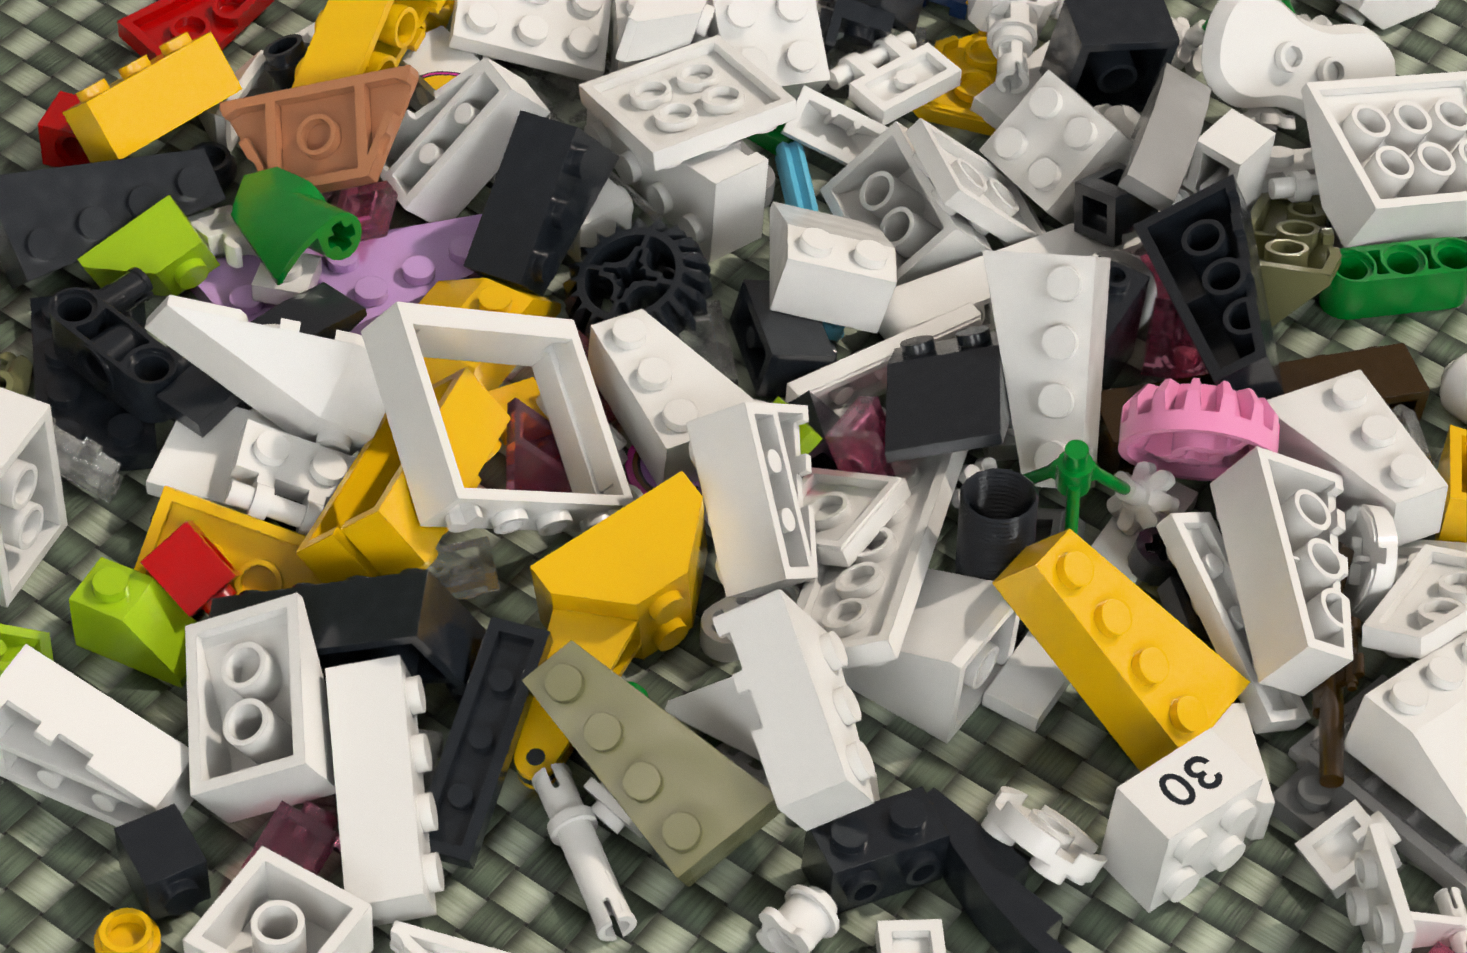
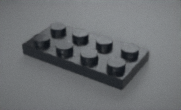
[30,296,158,477]

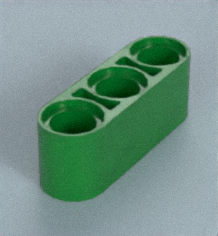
[1318,237,1467,320]

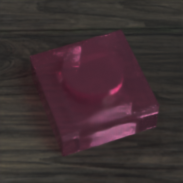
[336,181,398,242]

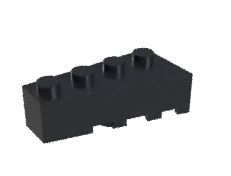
[0,148,226,289]

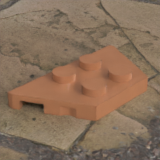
[219,65,419,193]

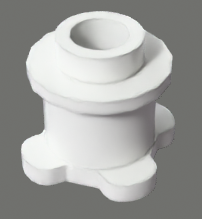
[756,884,840,953]

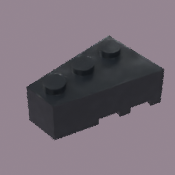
[463,110,620,297]

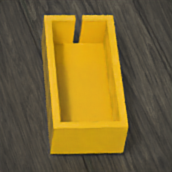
[296,367,511,583]

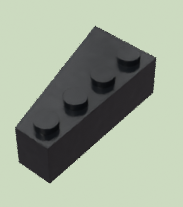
[1133,174,1284,400]
[208,568,486,695]

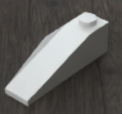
[145,295,385,456]

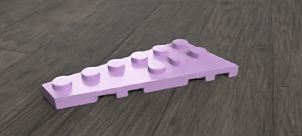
[190,214,484,335]

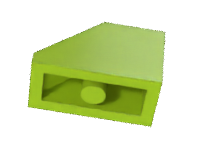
[77,195,220,296]
[69,557,196,688]

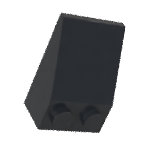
[885,325,1011,463]

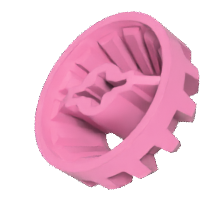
[1118,378,1280,481]

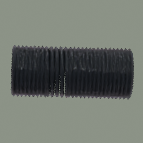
[955,468,1039,639]

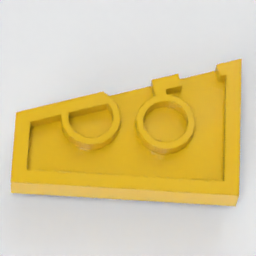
[134,486,323,595]

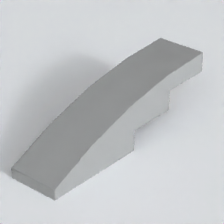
[1118,62,1211,211]

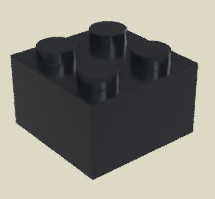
[1039,0,1180,112]

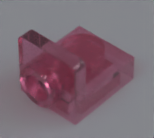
[825,396,895,477]
[241,800,341,876]

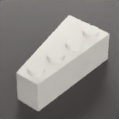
[584,109,769,262]
[982,250,1111,488]
[1210,446,1353,696]

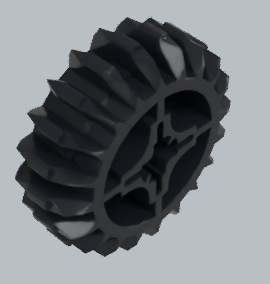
[563,218,713,343]

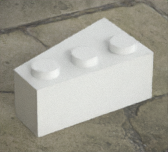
[380,57,550,223]
[588,309,757,486]
[1267,369,1448,547]
[686,402,818,598]
[712,589,875,831]
[0,644,194,827]

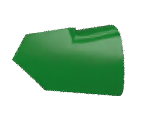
[231,167,362,285]

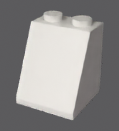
[842,568,1020,744]

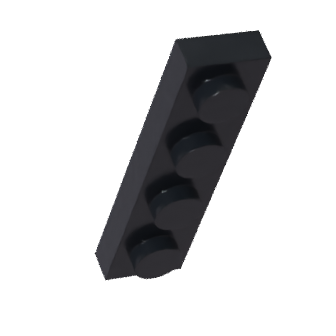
[428,616,553,870]

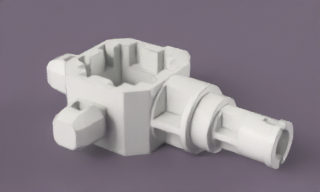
[968,0,1064,94]

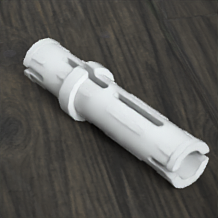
[532,763,637,942]

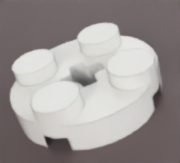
[981,786,1107,886]

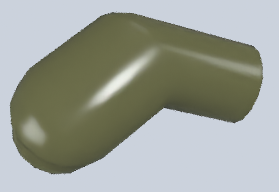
[0,352,34,396]

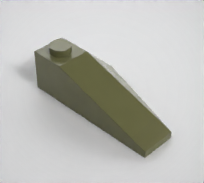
[1250,193,1341,327]

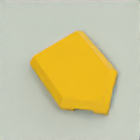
[912,29,997,136]

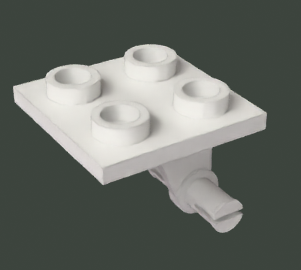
[1346,823,1467,953]

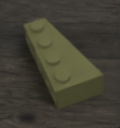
[522,640,781,887]

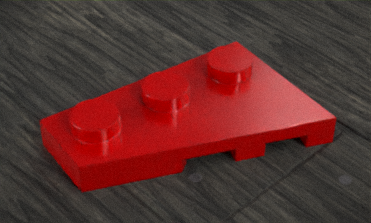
[117,0,274,60]

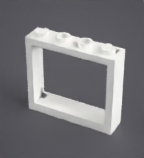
[361,302,634,536]

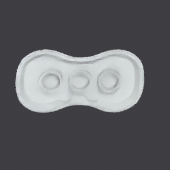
[1201,0,1396,120]

